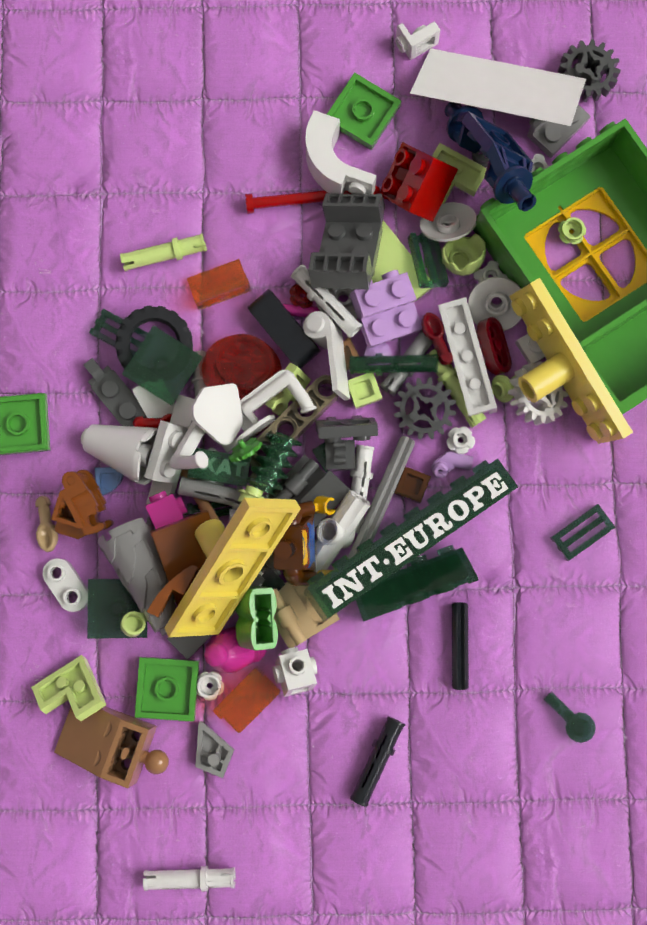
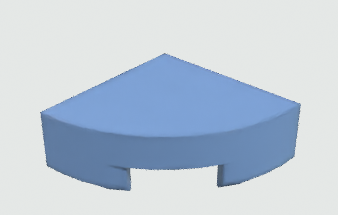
[95,467,124,496]

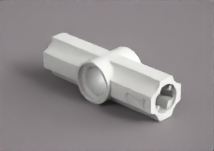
[315,490,370,573]

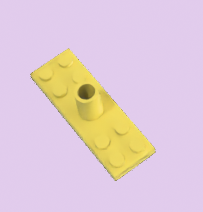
[509,278,633,444]
[164,498,301,637]

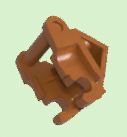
[51,469,114,539]

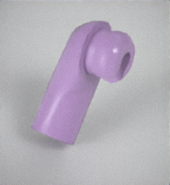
[431,451,473,478]

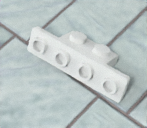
[144,395,195,504]

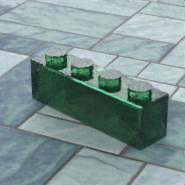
[352,545,479,622]

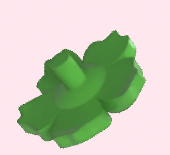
[228,437,262,462]

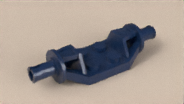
[444,102,536,212]

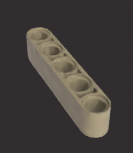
[231,375,338,486]

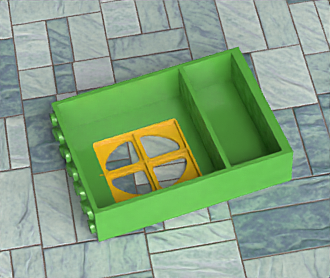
[473,118,647,415]

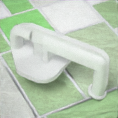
[222,370,317,453]
[169,383,243,470]

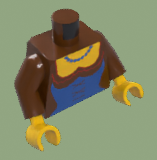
[273,496,337,588]

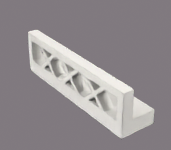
[438,297,497,417]

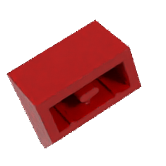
[380,142,458,222]

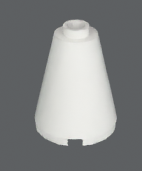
[81,424,158,485]

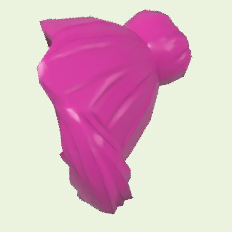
[204,626,267,673]

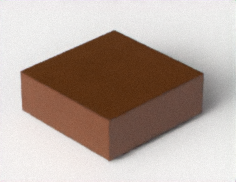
[394,466,431,504]

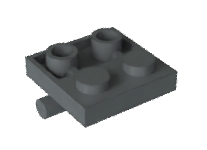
[268,454,328,530]

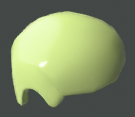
[441,233,486,276]

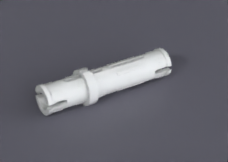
[291,264,363,338]
[350,445,374,533]
[143,866,236,892]

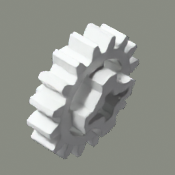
[508,361,569,425]

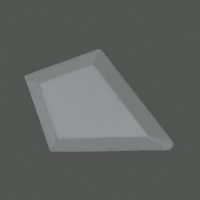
[195,721,235,778]

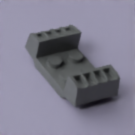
[308,193,385,290]

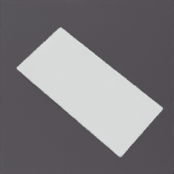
[410,49,586,126]

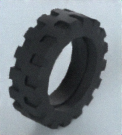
[116,305,193,382]

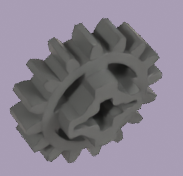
[558,39,621,102]
[394,377,456,440]

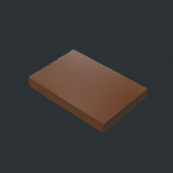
[150,510,211,606]

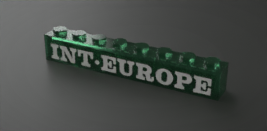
[303,458,518,622]

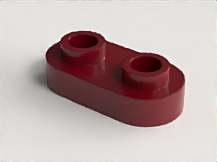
[476,317,512,375]

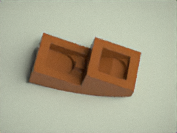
[147,565,199,617]

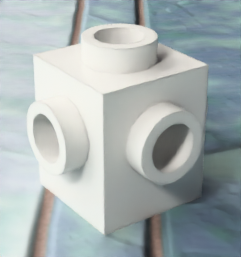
[272,647,317,697]

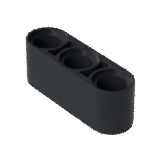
[247,289,321,369]

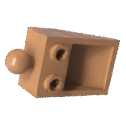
[54,706,169,788]

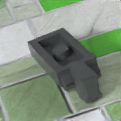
[84,358,147,426]

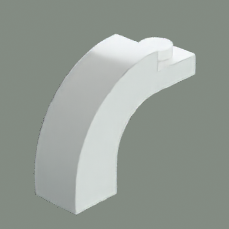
[306,110,377,194]

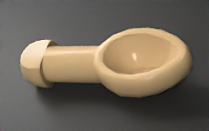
[35,496,58,552]

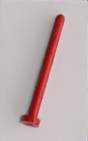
[245,186,380,214]

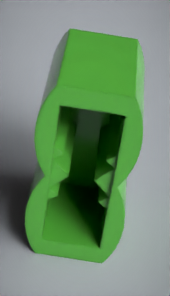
[235,586,278,651]

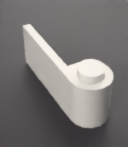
[303,311,350,400]

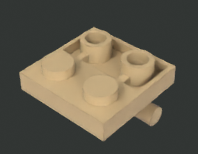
[274,582,340,648]

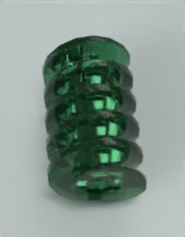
[246,431,302,497]

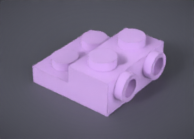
[349,270,422,348]

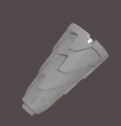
[97,517,176,636]

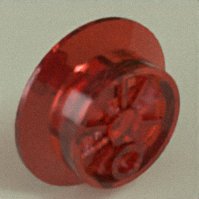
[202,334,282,400]

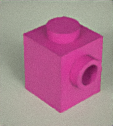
[145,490,188,529]

